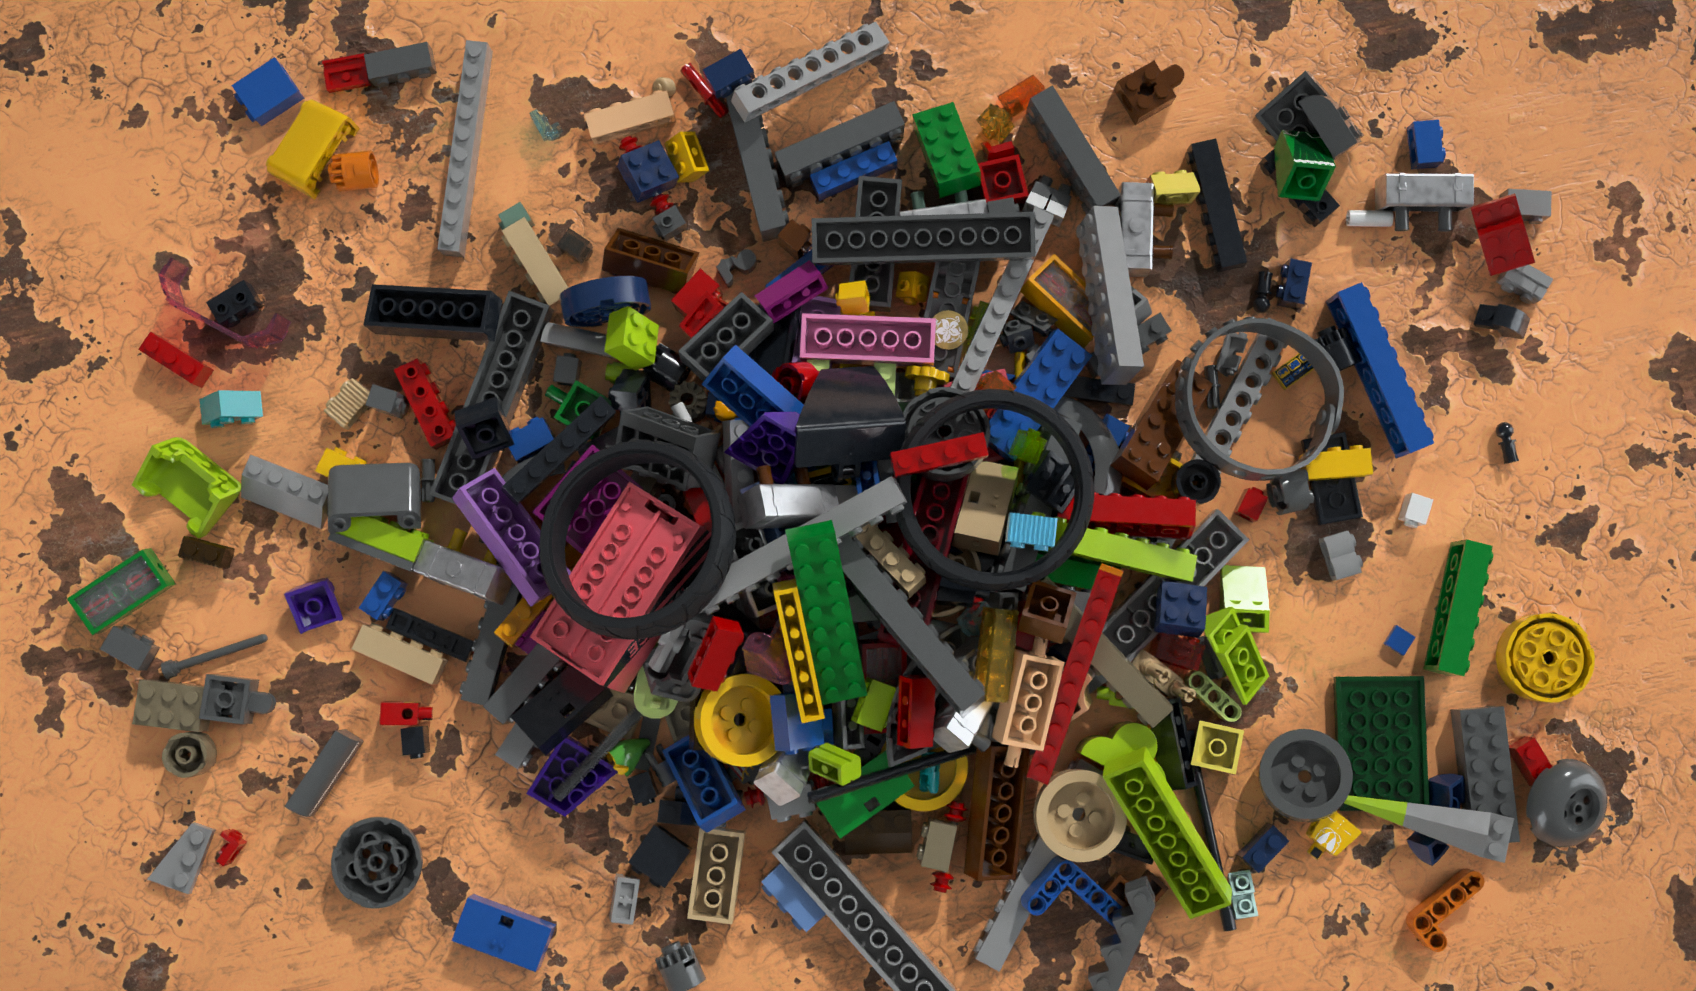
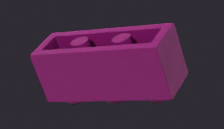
[754,260,828,324]

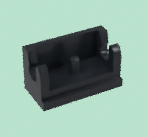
[1112,831,1154,865]

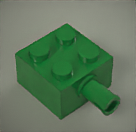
[545,380,612,440]

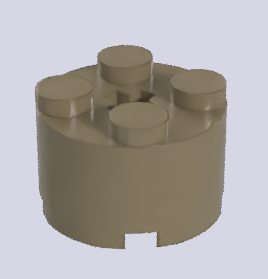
[162,732,217,778]

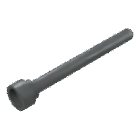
[161,634,268,679]

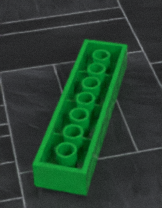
[785,520,868,705]

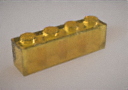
[975,606,1019,703]

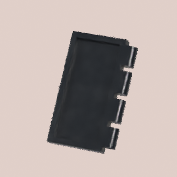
[748,305,801,376]

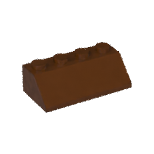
[602,228,700,294]

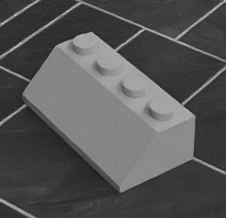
[241,455,328,529]

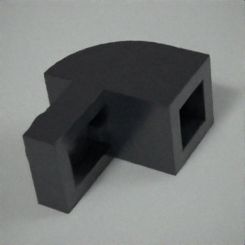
[1474,304,1530,339]

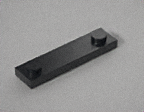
[1064,376,1135,406]
[386,608,474,662]

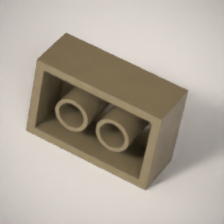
[132,679,210,732]

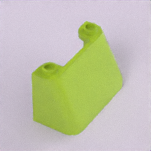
[132,437,241,539]

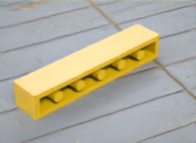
[772,579,825,723]

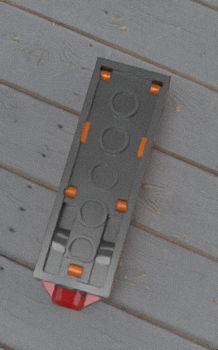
[924,261,981,382]

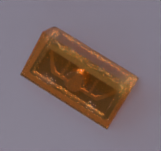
[997,75,1045,118]

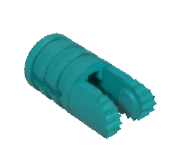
[919,752,940,794]

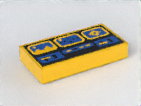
[1271,353,1314,390]

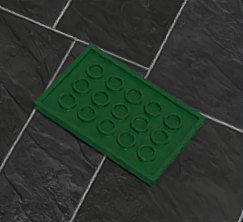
[1333,676,1429,811]

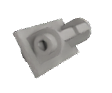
[1215,332,1248,377]

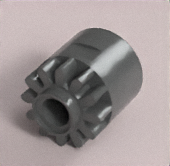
[655,941,706,991]

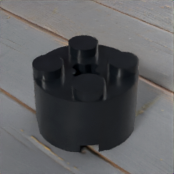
[1171,459,1221,506]

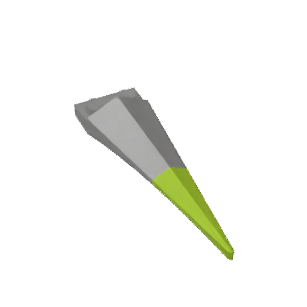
[1344,795,1514,863]

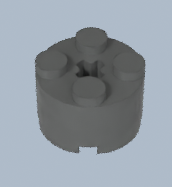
[1266,468,1314,515]

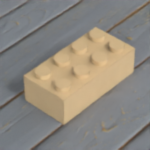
[687,827,746,924]

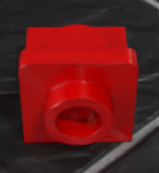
[216,829,247,866]

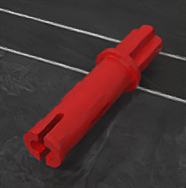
[680,63,729,118]

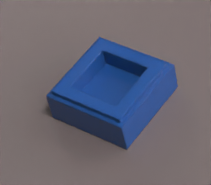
[1383,625,1416,656]

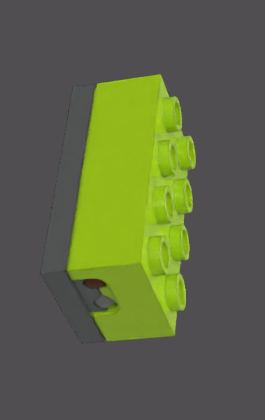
[328,516,434,572]

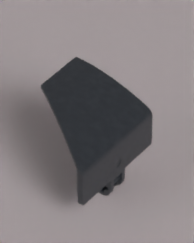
[794,366,906,482]

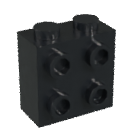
[628,823,692,888]

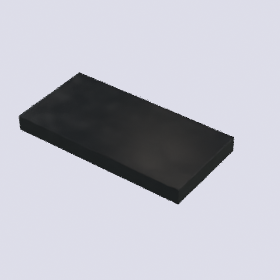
[1301,432,1363,525]

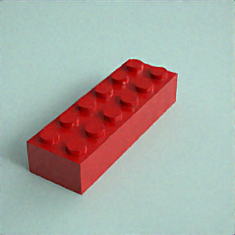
[1056,492,1196,539]

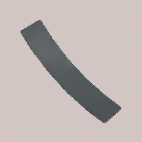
[636,716,661,771]

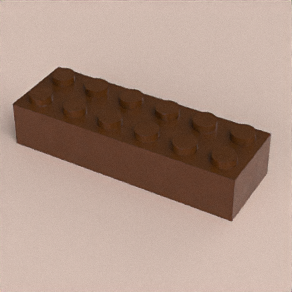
[1110,359,1213,491]
[964,741,1030,881]

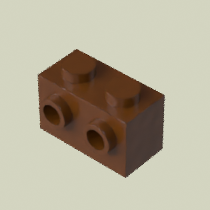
[778,219,812,260]

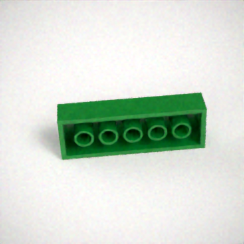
[1423,539,1494,676]

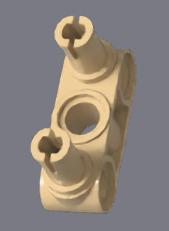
[1132,649,1196,702]

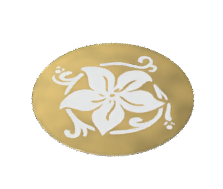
[933,310,968,350]

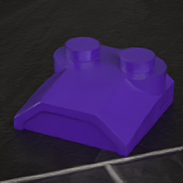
[284,578,343,634]

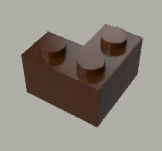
[1101,870,1169,908]

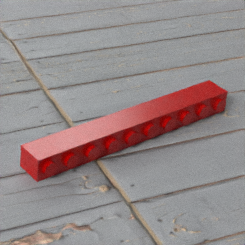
[1026,563,1124,785]

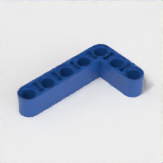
[1021,855,1123,928]

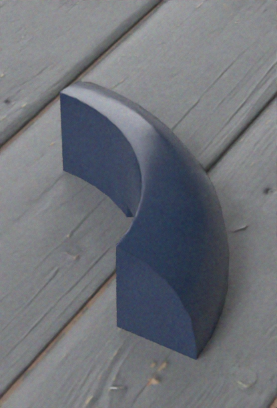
[1407,774,1465,866]

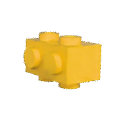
[664,131,709,183]

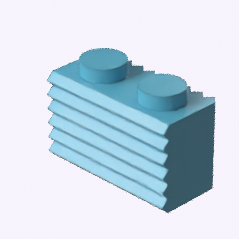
[1005,513,1058,551]

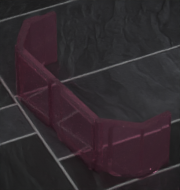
[158,258,291,349]

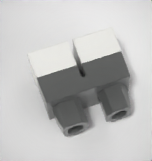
[1022,175,1072,227]

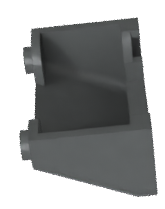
[328,463,422,533]
[643,589,714,702]

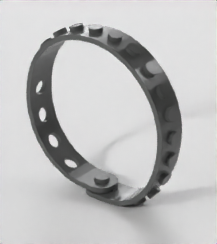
[1175,317,1344,481]

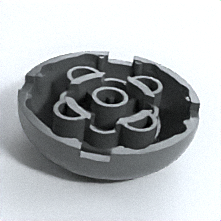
[1526,759,1607,847]
[331,817,423,908]

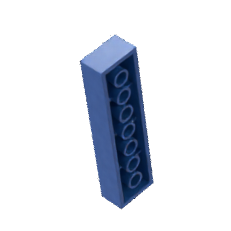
[1326,282,1434,459]

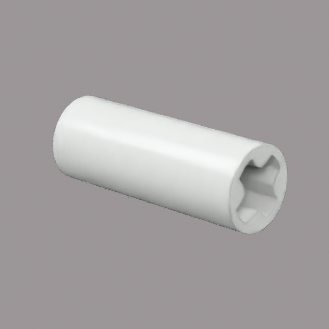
[1346,210,1394,227]

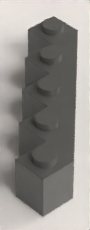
[1086,876,1155,991]

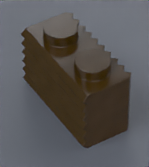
[178,536,235,569]

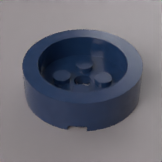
[559,276,651,327]

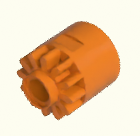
[328,150,379,192]

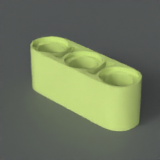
[1184,671,1242,722]

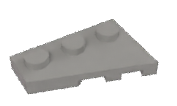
[147,822,216,894]

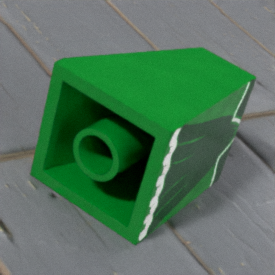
[1274,130,1336,201]

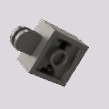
[199,674,276,724]

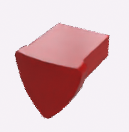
[981,141,1014,161]

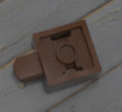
[1114,60,1184,125]

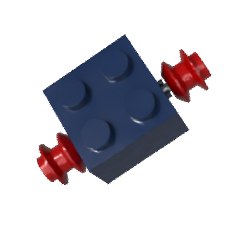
[617,136,679,215]

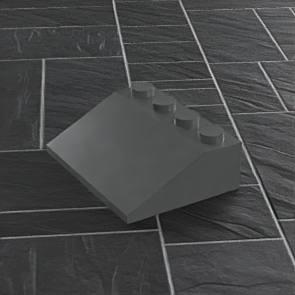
[1255,71,1364,161]

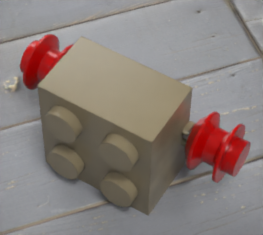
[916,801,968,893]

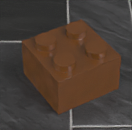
[1017,581,1077,644]

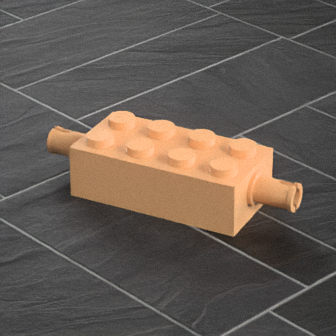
[992,636,1065,768]

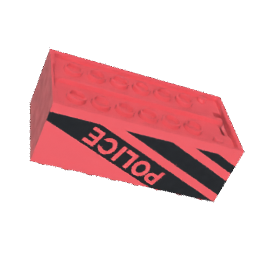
[530,481,711,693]

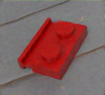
[322,53,371,93]

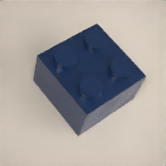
[1154,581,1207,638]

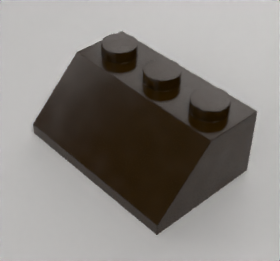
[845,808,912,855]

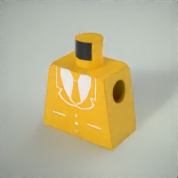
[1306,811,1362,860]

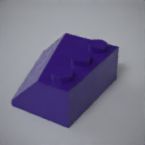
[724,412,800,484]
[526,736,618,817]

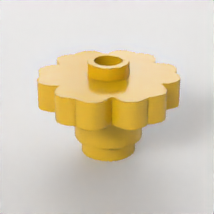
[905,365,950,397]

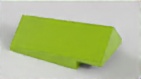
[1204,607,1269,705]

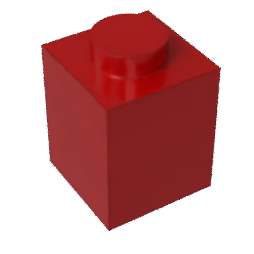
[1233,487,1269,523]

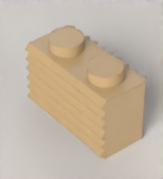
[324,378,370,430]

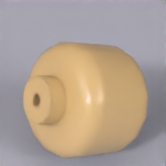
[652,77,676,98]

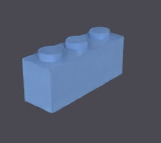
[761,863,826,932]

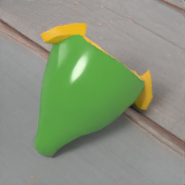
[606,738,650,777]

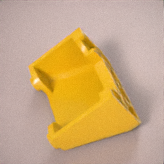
[266,99,360,200]

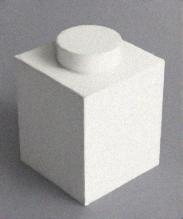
[1398,493,1433,528]

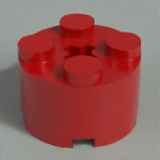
[772,362,820,404]

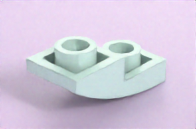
[1227,870,1259,920]

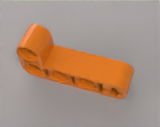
[1406,868,1485,952]

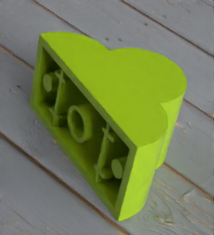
[1075,721,1166,779]

